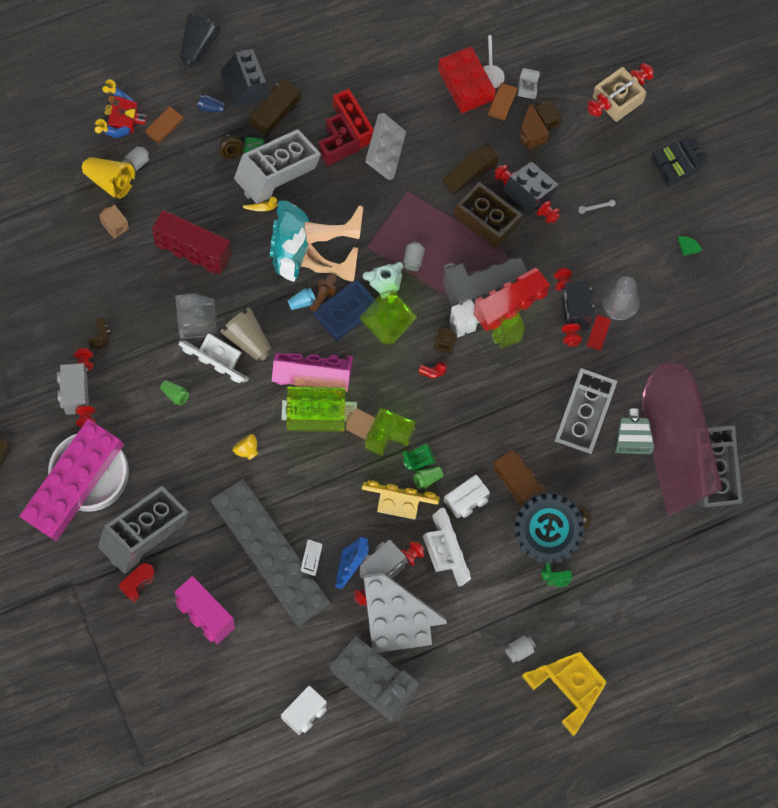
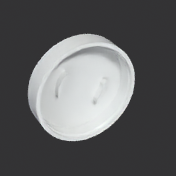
[48,434,129,511]

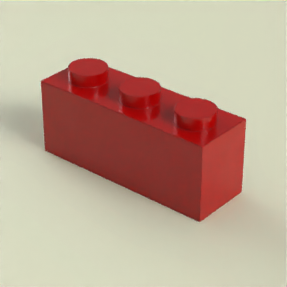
[333,89,374,149]

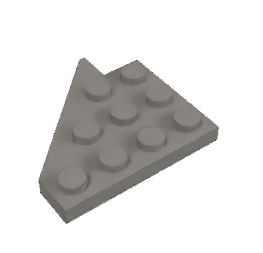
[363,573,447,653]

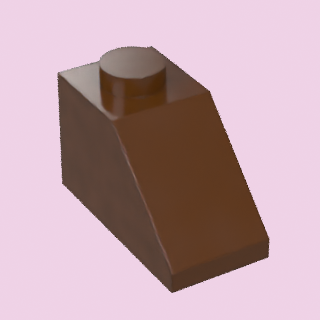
[519,104,549,150]

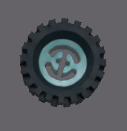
[515,492,584,564]

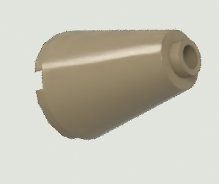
[221,308,271,361]

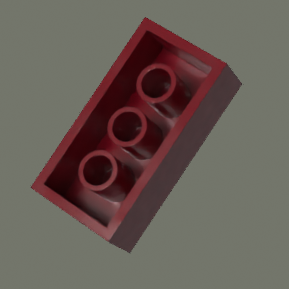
[152,210,231,275]

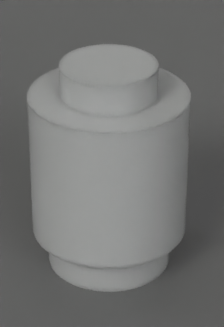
[122,146,149,172]
[403,242,425,271]
[505,635,536,663]

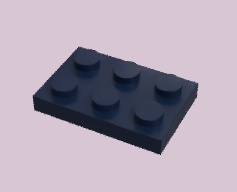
[313,279,380,342]

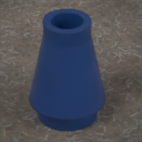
[197,94,225,113]

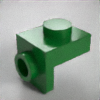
[402,444,436,472]
[541,562,572,587]

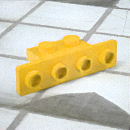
[362,480,440,519]

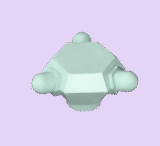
[363,262,403,301]

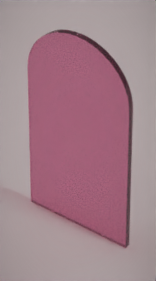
[367,192,508,297]
[643,363,722,516]

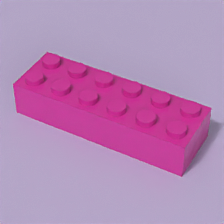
[19,419,124,541]

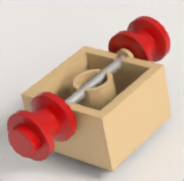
[587,63,654,122]

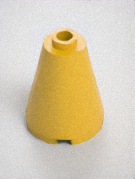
[82,157,135,199]

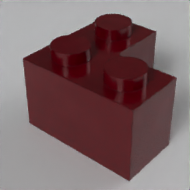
[318,112,360,167]

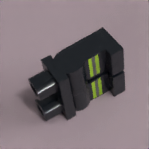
[651,138,708,187]

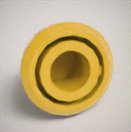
[232,434,258,460]

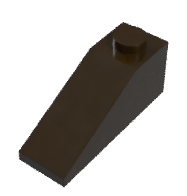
[442,142,499,194]

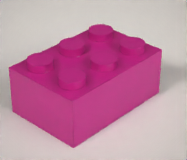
[175,576,235,644]

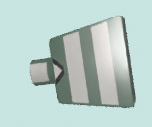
[615,409,654,454]

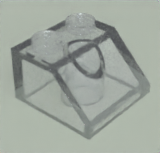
[175,294,218,339]

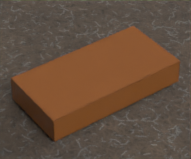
[488,83,518,121]
[145,106,184,144]

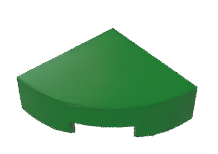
[677,236,701,256]

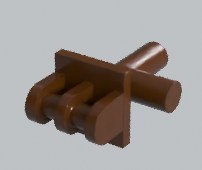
[310,274,336,312]

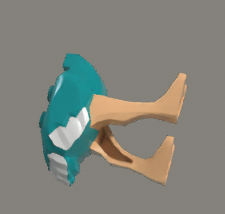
[270,201,363,282]

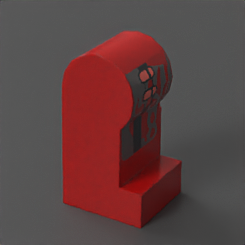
[119,563,155,603]

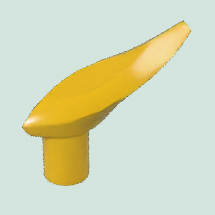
[243,197,278,211]

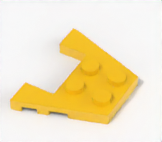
[522,652,607,736]

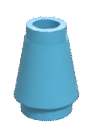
[287,288,315,310]

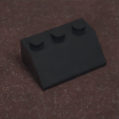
[220,49,269,108]

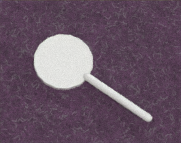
[483,35,504,89]

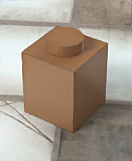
[99,205,129,239]
[345,408,376,440]

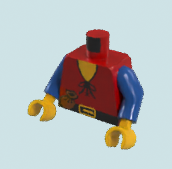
[95,80,147,138]

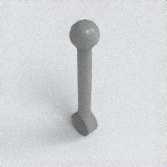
[578,200,616,214]

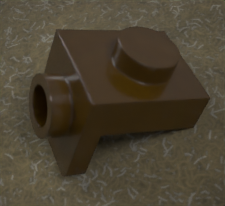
[88,317,111,349]

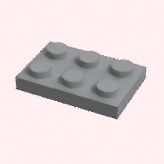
[365,113,406,180]

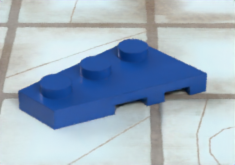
[335,537,369,589]

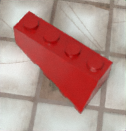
[473,268,550,332]

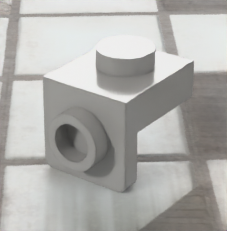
[518,68,540,99]

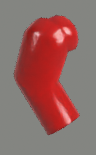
[418,362,447,379]

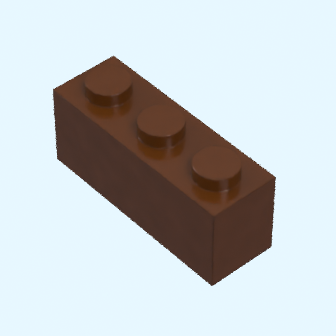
[492,450,547,507]

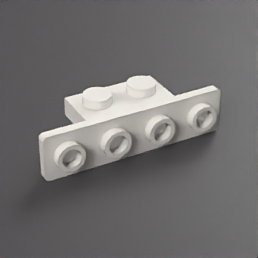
[178,334,249,383]
[423,508,471,586]

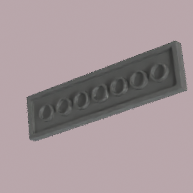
[211,479,331,627]

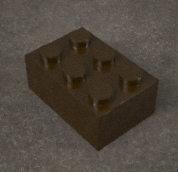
[453,182,522,249]

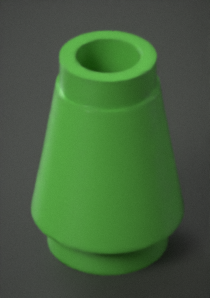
[160,380,189,405]
[413,466,443,489]

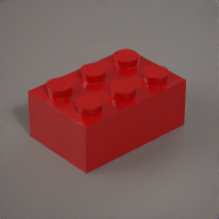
[438,46,495,114]

